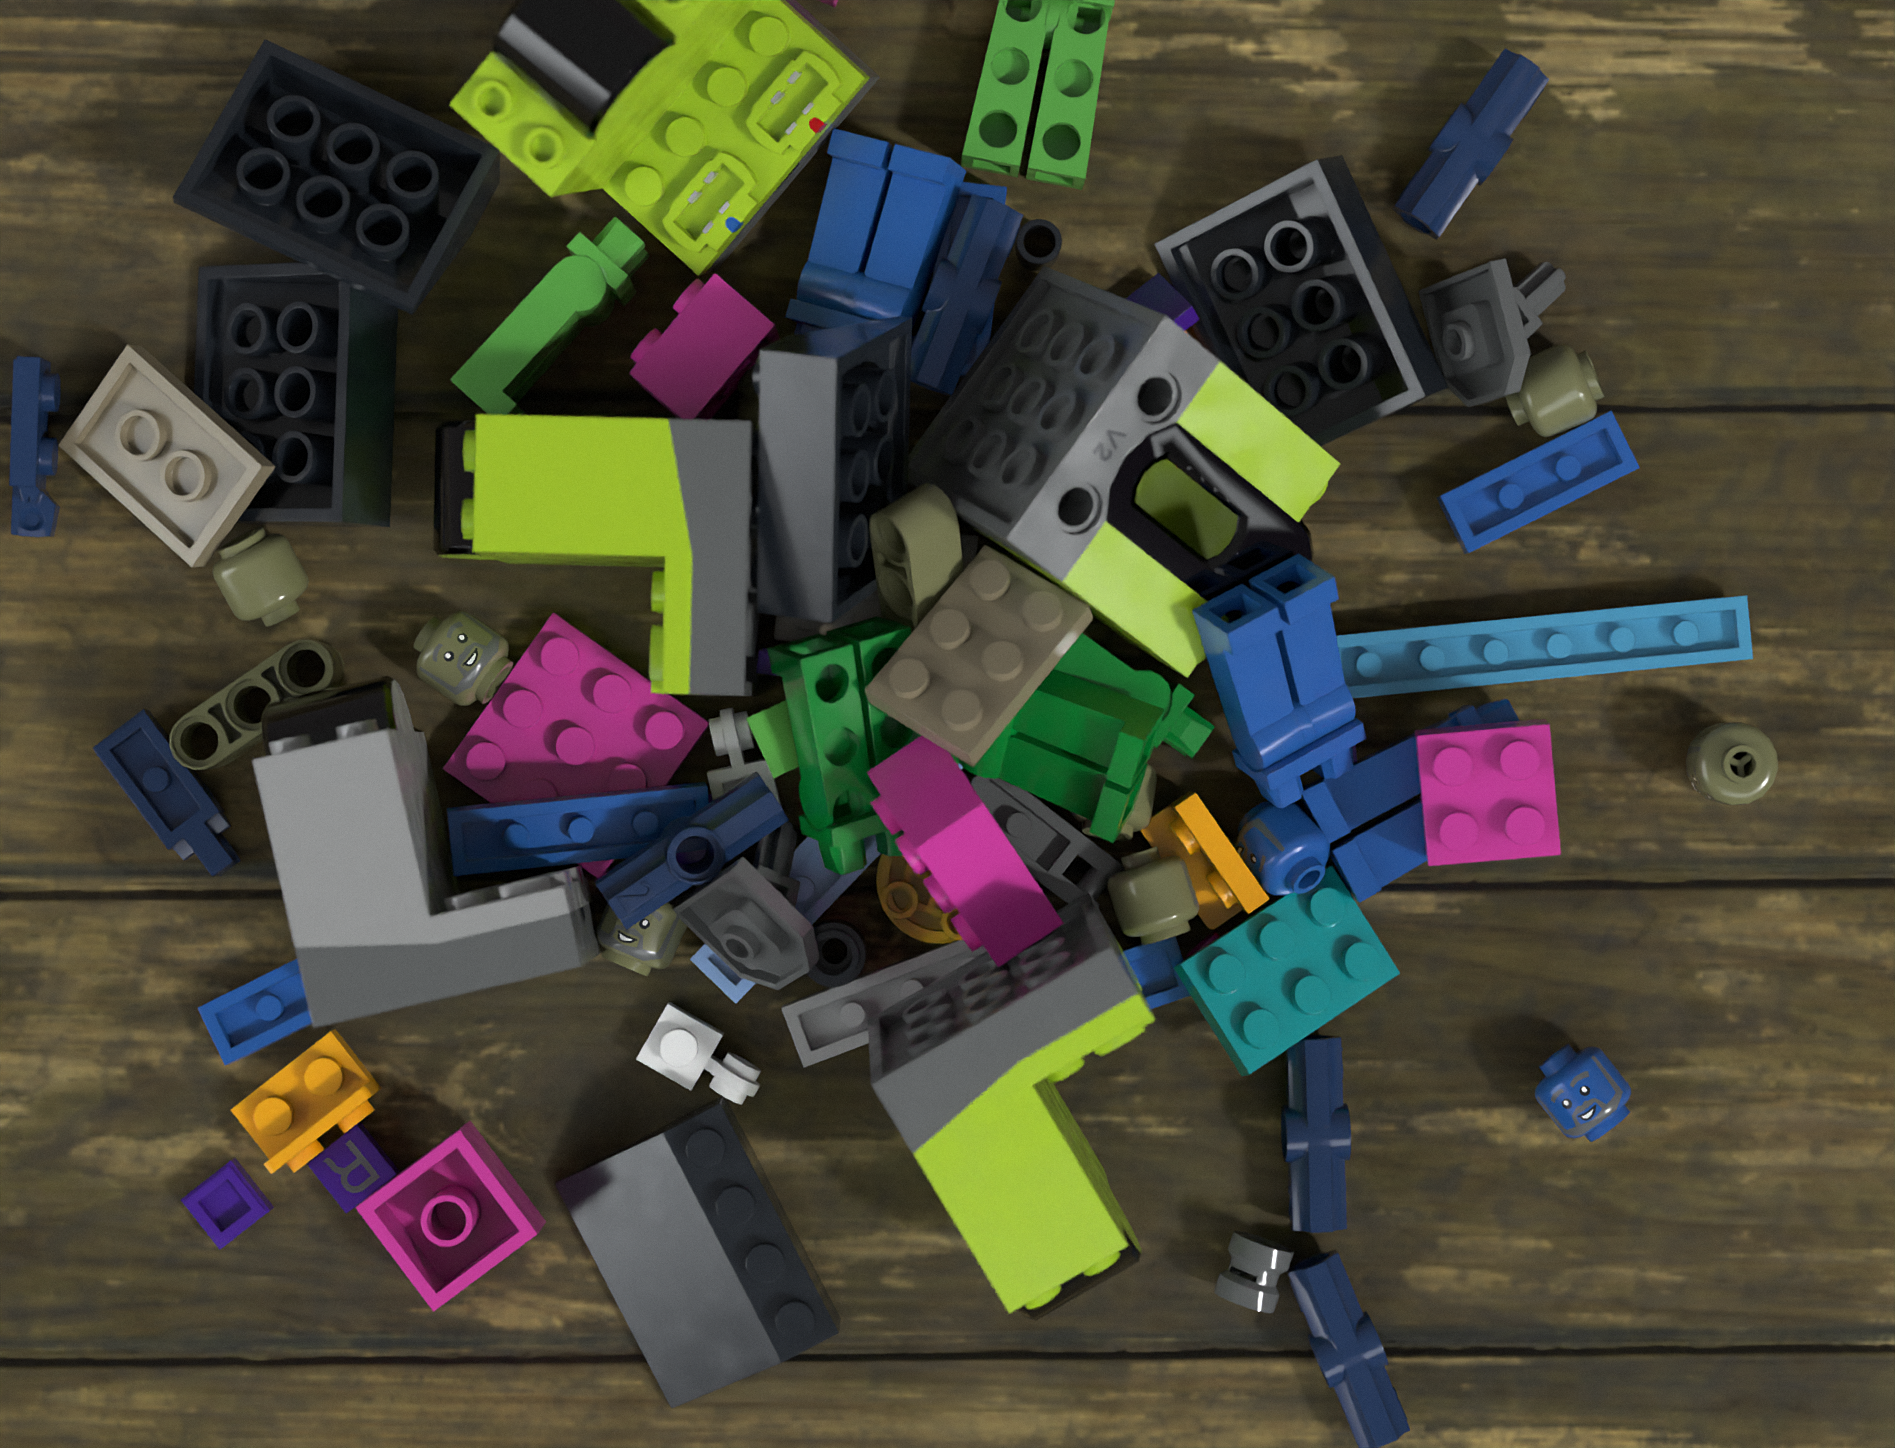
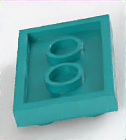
[1173,865,1400,1076]

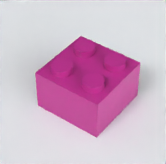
[629,274,780,420]
[1415,718,1561,866]
[356,1121,546,1312]

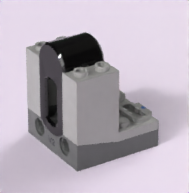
[253,675,604,1028]

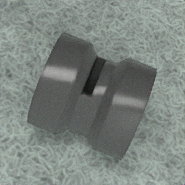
[1214,1230,1294,1313]

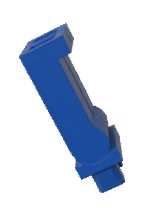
[785,128,967,341]
[1192,554,1367,808]
[1300,699,1520,903]

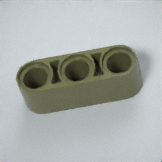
[869,483,964,633]
[169,640,345,770]

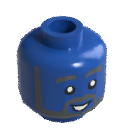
[1235,801,1331,896]
[1535,1044,1631,1142]

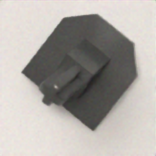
[1418,258,1566,407]
[673,821,820,990]

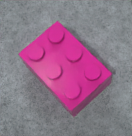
[867,736,1064,967]

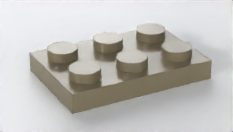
[58,344,276,567]
[864,545,1093,767]

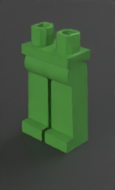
[961,0,1115,190]
[450,217,649,415]

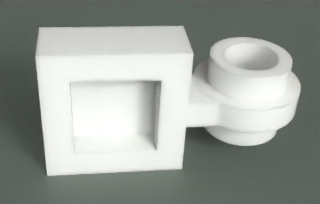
[707,707,781,805]
[636,1002,761,1105]

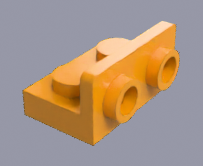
[1140,791,1269,929]
[231,1029,382,1174]

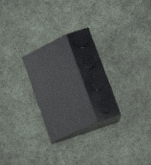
[172,39,500,315]
[1155,155,1449,447]
[194,262,398,527]
[751,316,912,623]
[555,1096,841,1409]

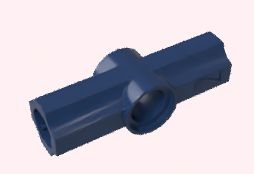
[1392,48,1550,240]
[911,194,1023,397]
[594,772,789,930]
[1281,1034,1351,1233]
[1286,1249,1410,1448]

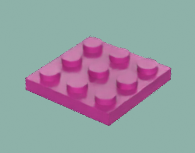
[443,613,709,878]

